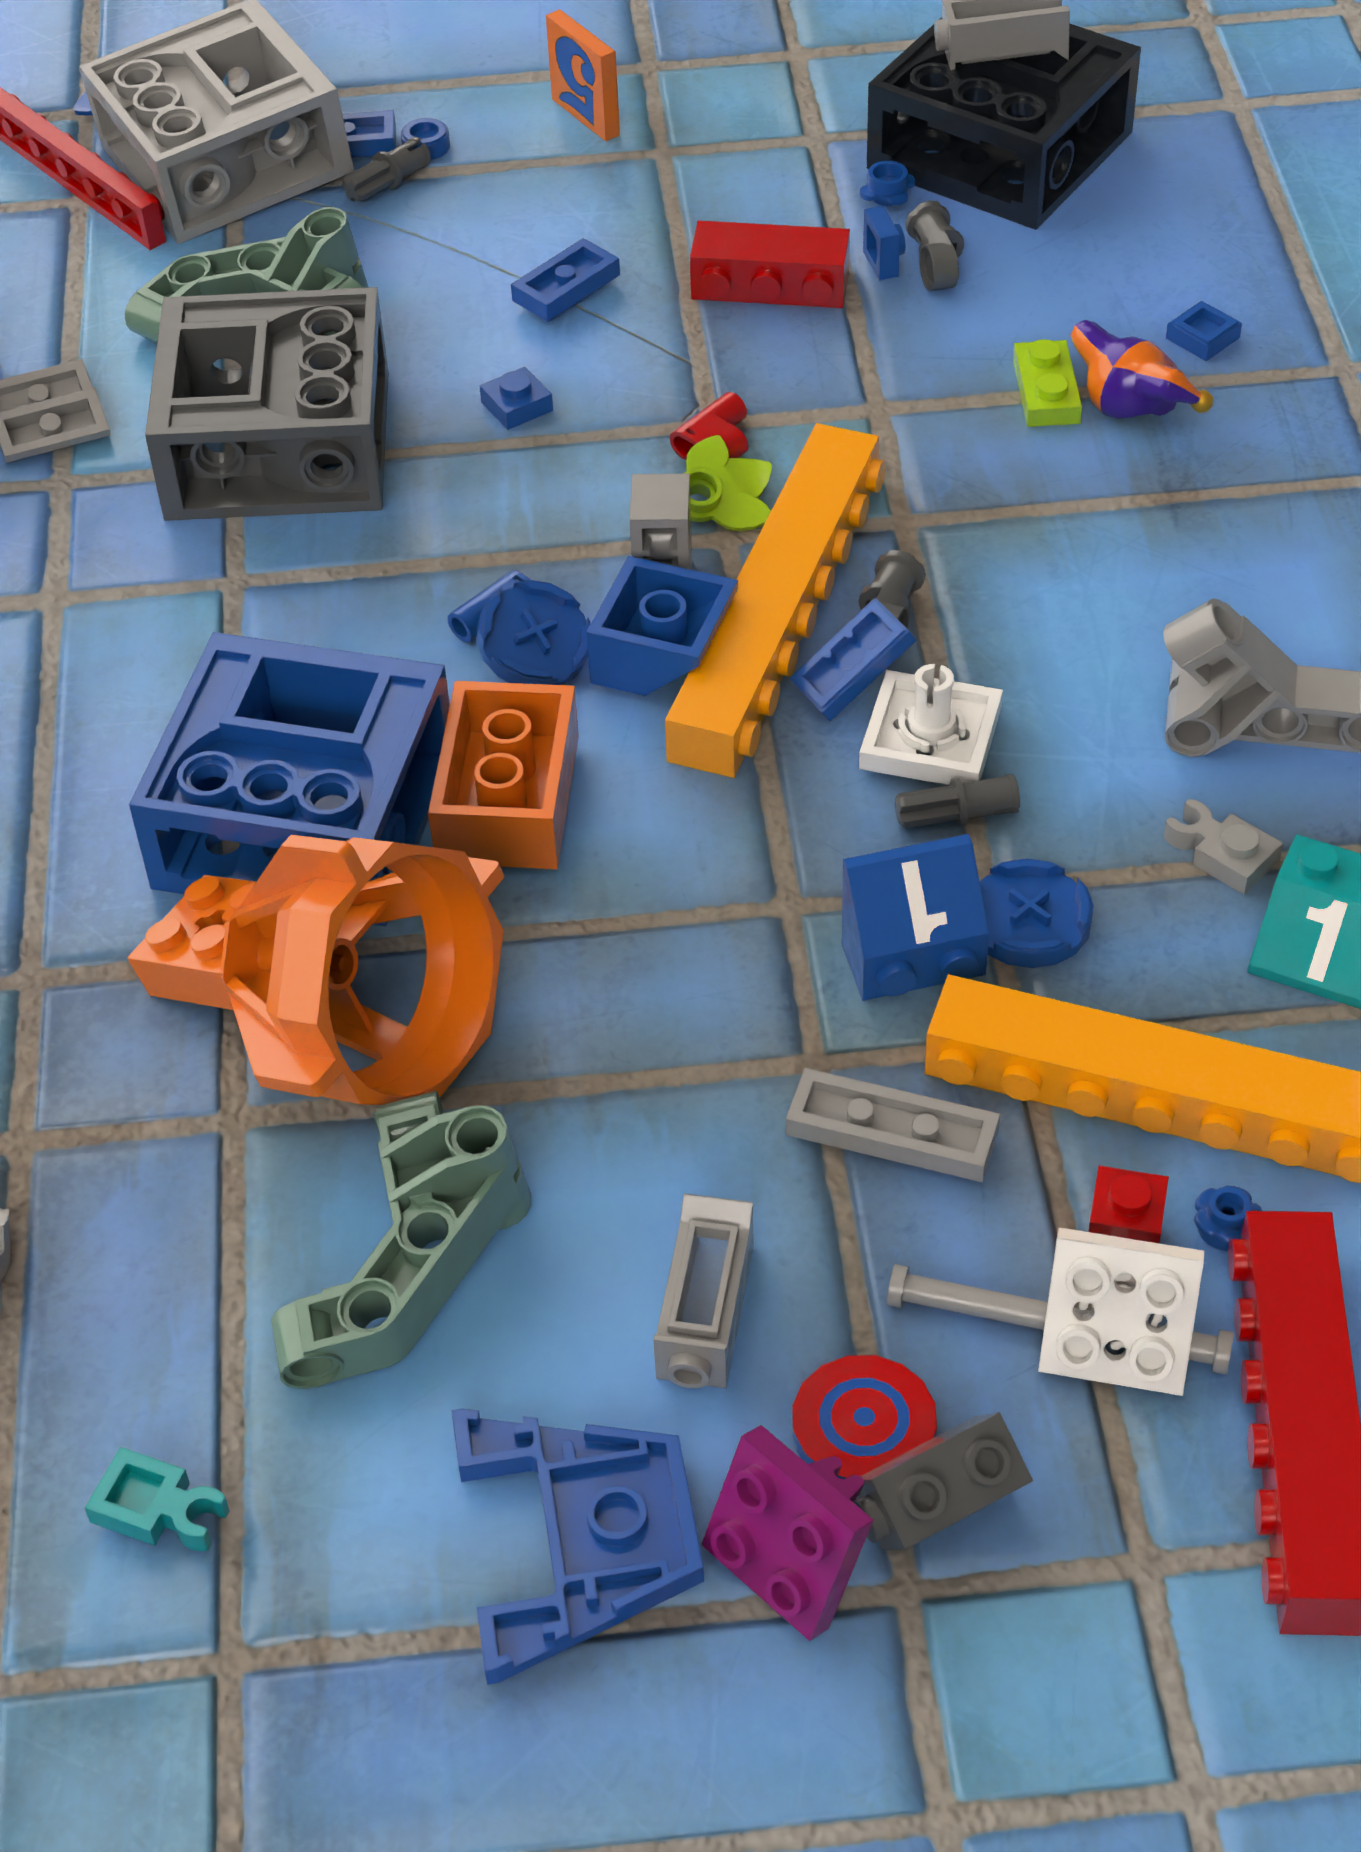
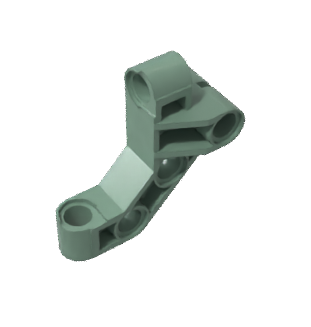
[125,207,368,344]
[271,1091,531,1389]

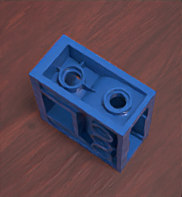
[129,632,450,927]

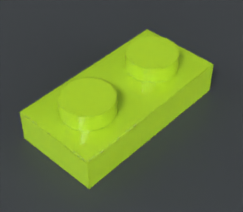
[1013,339,1082,427]

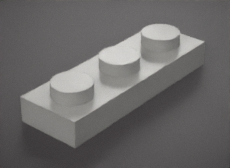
[786,1068,1000,1182]

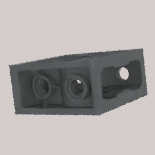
[145,287,389,521]

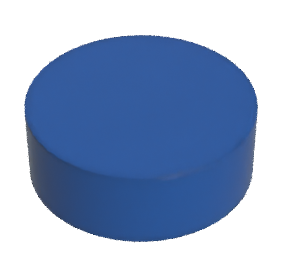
[401,118,450,160]

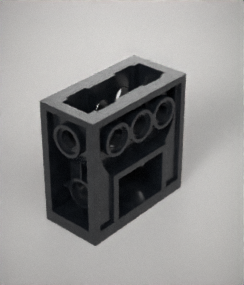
[866,17,1141,230]

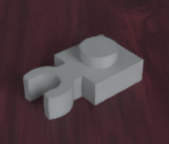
[1164,799,1283,895]

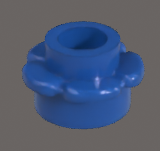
[1194,1185,1262,1251]

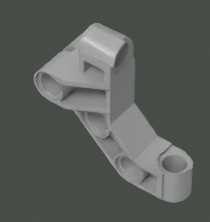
[1163,598,1361,757]

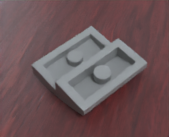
[0,359,111,463]

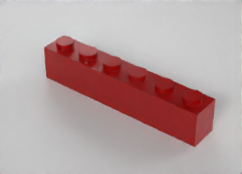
[1228,1211,1361,1636]

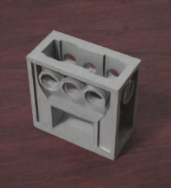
[79,0,354,244]

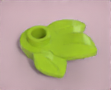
[683,435,772,531]

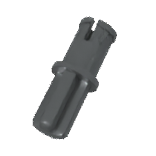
[342,137,431,201]
[895,774,1020,828]

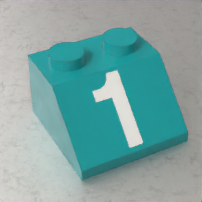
[1247,834,1361,1009]

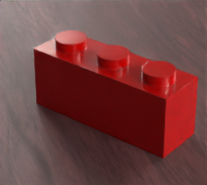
[690,220,850,308]

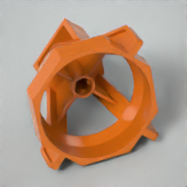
[127,835,505,1105]

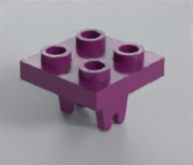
[701,1425,874,1641]

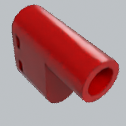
[669,392,749,460]

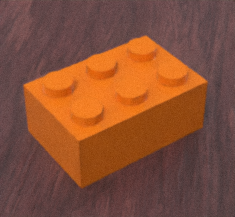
[428,681,579,870]

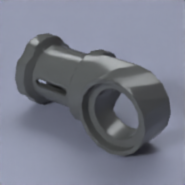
[905,201,964,291]
[858,550,926,629]

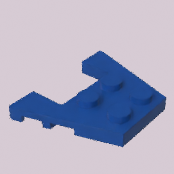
[451,1409,704,1685]

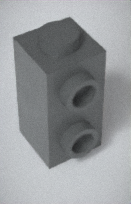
[853,1412,1033,1550]

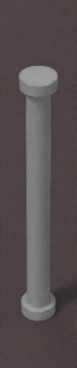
[887,1264,1234,1375]

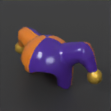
[1070,320,1214,419]

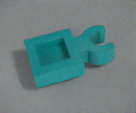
[85,1447,230,1551]

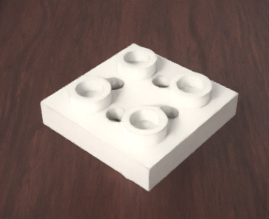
[859,664,1003,785]
[1038,1228,1204,1396]

